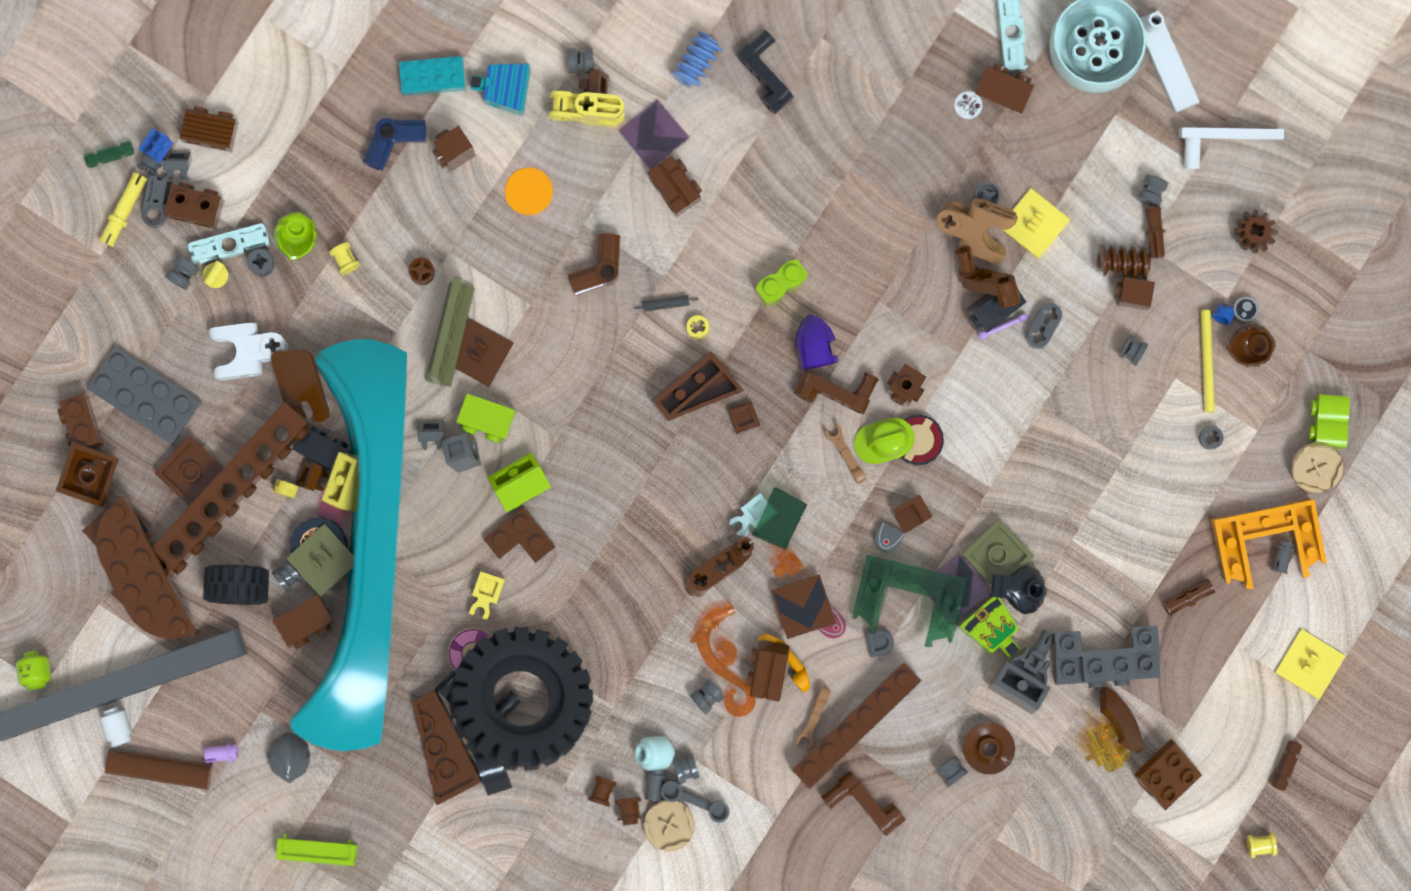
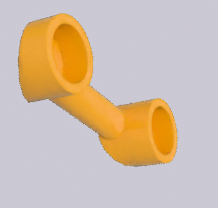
[757,633,810,693]

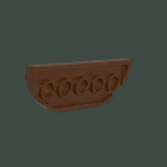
[96,496,198,639]

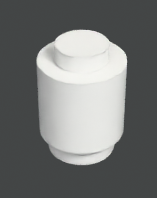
[100,707,132,747]

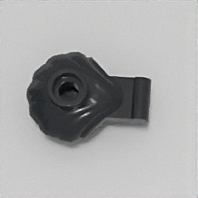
[991,565,1047,614]

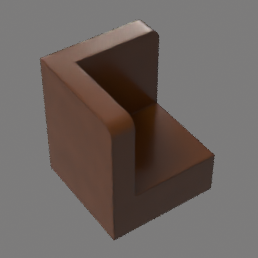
[892,494,933,533]

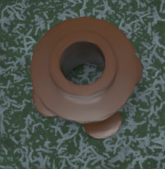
[615,797,643,826]

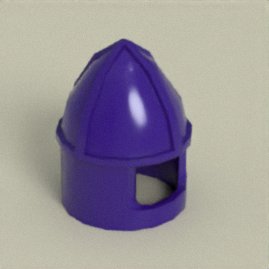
[795,314,839,370]

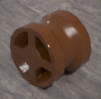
[408,257,435,285]

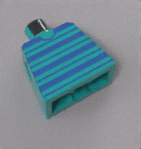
[470,64,531,116]

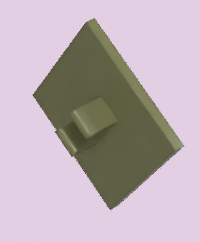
[286,524,354,597]

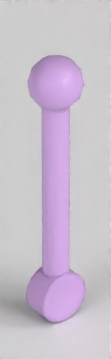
[978,314,1028,340]

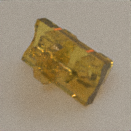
[1085,724,1131,773]

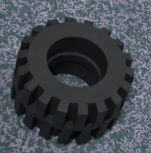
[203,565,269,605]

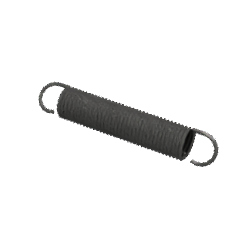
[634,295,699,312]

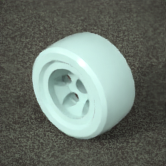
[1049,0,1146,94]

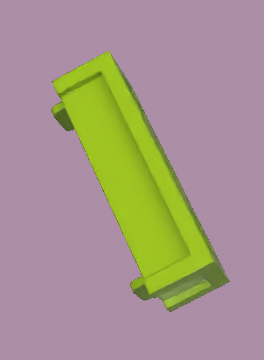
[276,834,358,866]

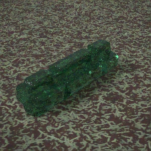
[84,141,134,168]

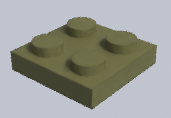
[962,519,1034,587]

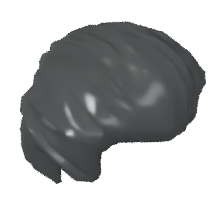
[267,732,310,783]

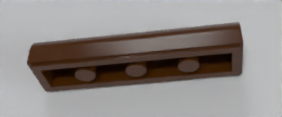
[105,748,213,790]

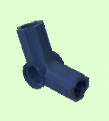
[363,118,426,171]

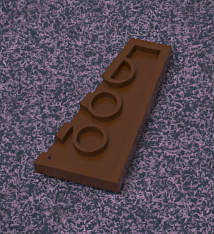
[412,690,482,806]

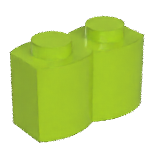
[755,259,808,307]
[1308,394,1350,450]

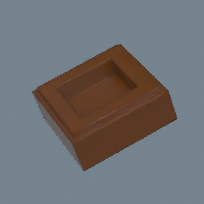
[728,401,760,435]

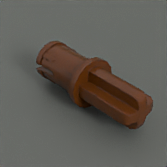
[1145,207,1166,259]

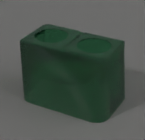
[751,487,807,550]

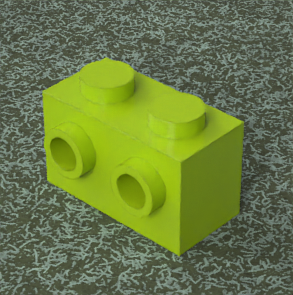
[457,393,516,444]
[487,452,551,513]

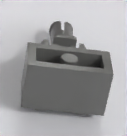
[988,629,1054,714]

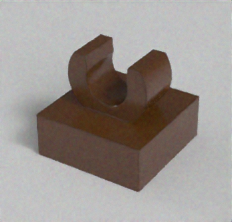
[579,70,609,94]
[295,462,329,491]

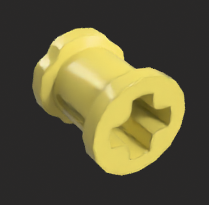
[329,242,361,275]
[1247,833,1277,858]

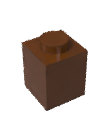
[1114,277,1155,311]

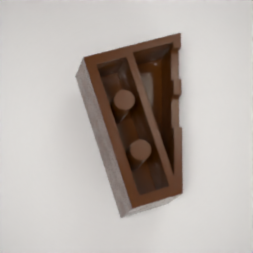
[650,351,744,421]

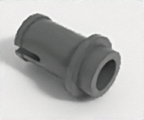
[1271,540,1295,574]
[644,770,666,801]

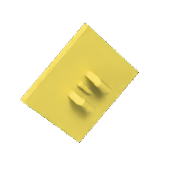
[1000,188,1071,259]
[1275,629,1345,700]

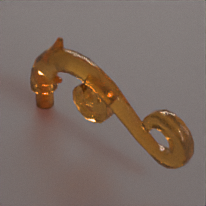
[690,604,756,717]

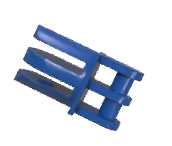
[139,128,174,164]

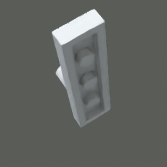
[1140,10,1199,114]
[1178,128,1284,169]

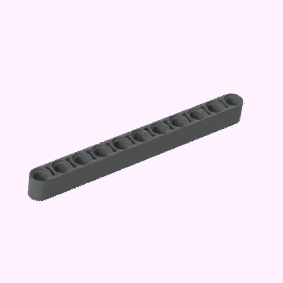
[0,629,248,742]

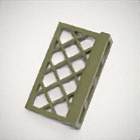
[426,276,475,387]

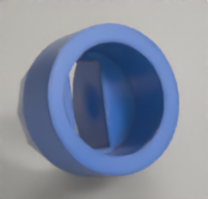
[1212,303,1235,325]

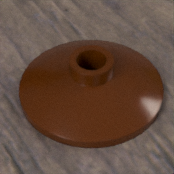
[963,723,1015,775]

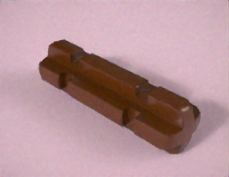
[1271,740,1302,791]

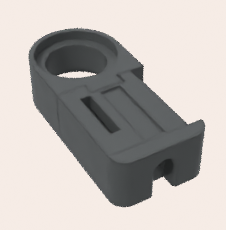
[142,175,173,228]

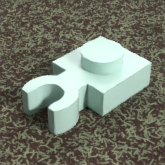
[729,493,778,538]

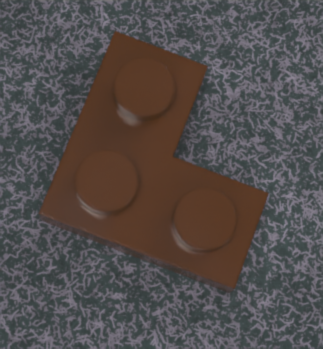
[483,507,556,563]

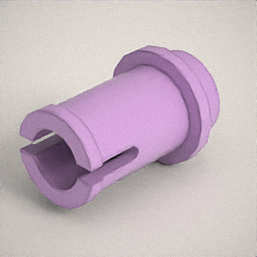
[204,742,238,763]

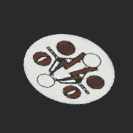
[955,91,982,119]

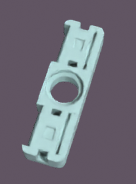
[997,0,1028,73]
[188,223,270,266]

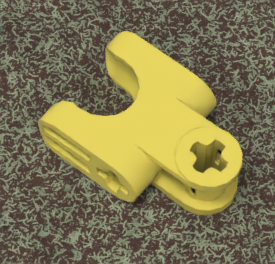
[548,91,625,127]

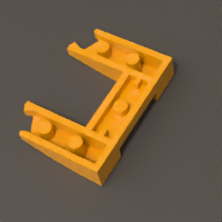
[1211,498,1327,589]

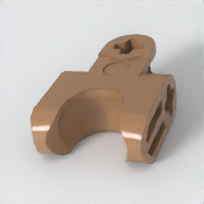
[936,198,1018,264]

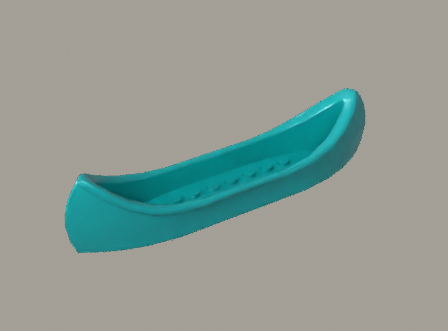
[290,339,407,751]

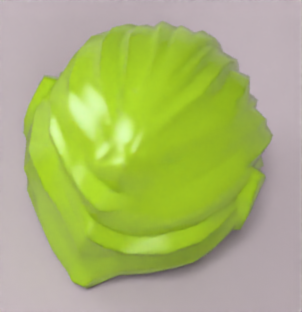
[274,211,317,261]

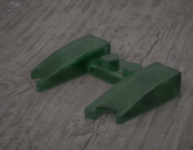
[852,555,969,647]

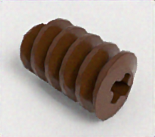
[1097,244,1151,280]

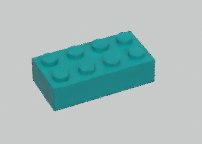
[399,56,466,96]

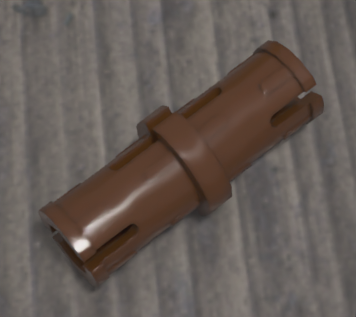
[1162,578,1215,616]

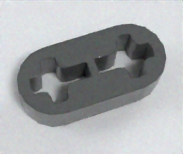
[1026,303,1062,349]

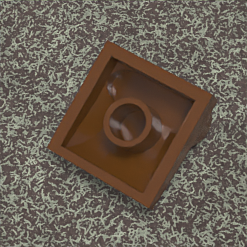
[56,442,119,507]

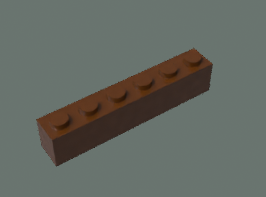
[791,662,922,789]

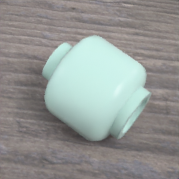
[635,736,675,770]

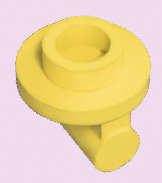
[202,260,228,289]

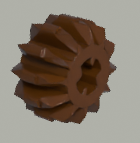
[1233,210,1278,254]

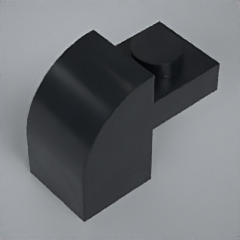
[473,752,512,796]

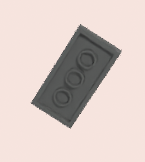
[87,346,201,445]

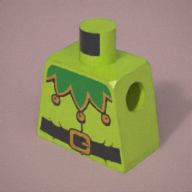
[958,597,1020,658]

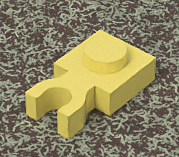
[469,571,505,621]

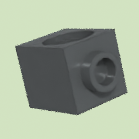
[442,433,481,473]

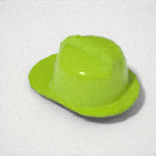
[854,418,915,464]

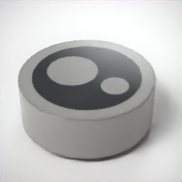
[1233,297,1259,323]

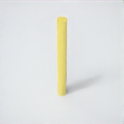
[1201,310,1215,412]

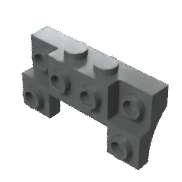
[1054,625,1160,688]

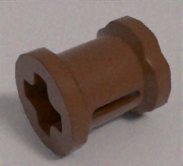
[587,775,617,807]

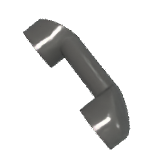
[661,780,730,823]

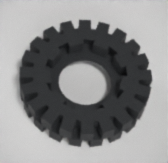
[449,627,593,772]

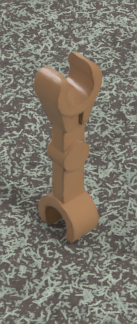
[825,423,866,484]
[796,687,831,750]

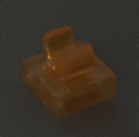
[773,548,806,578]

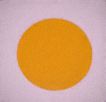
[505,168,553,215]

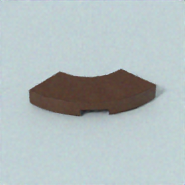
[1100,687,1143,753]

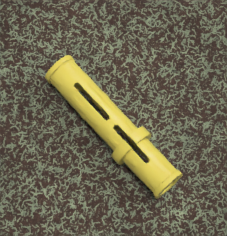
[99,172,148,248]

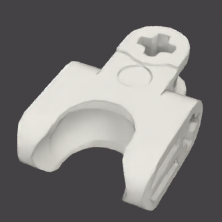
[208,323,288,381]

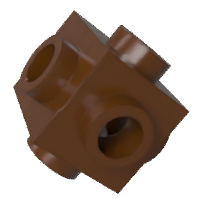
[887,364,926,406]

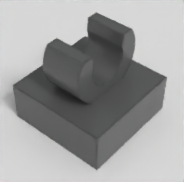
[162,152,192,179]
[417,421,445,450]

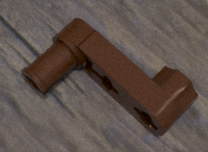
[955,246,1020,308]
[793,370,879,415]
[685,537,754,597]
[821,771,906,836]

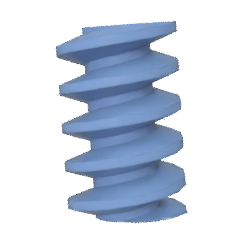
[670,31,723,88]

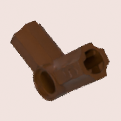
[568,233,620,296]

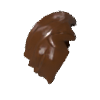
[1226,324,1276,368]

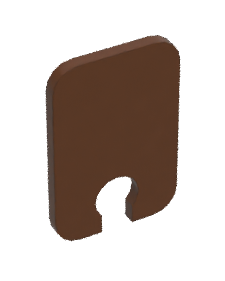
[271,349,330,422]

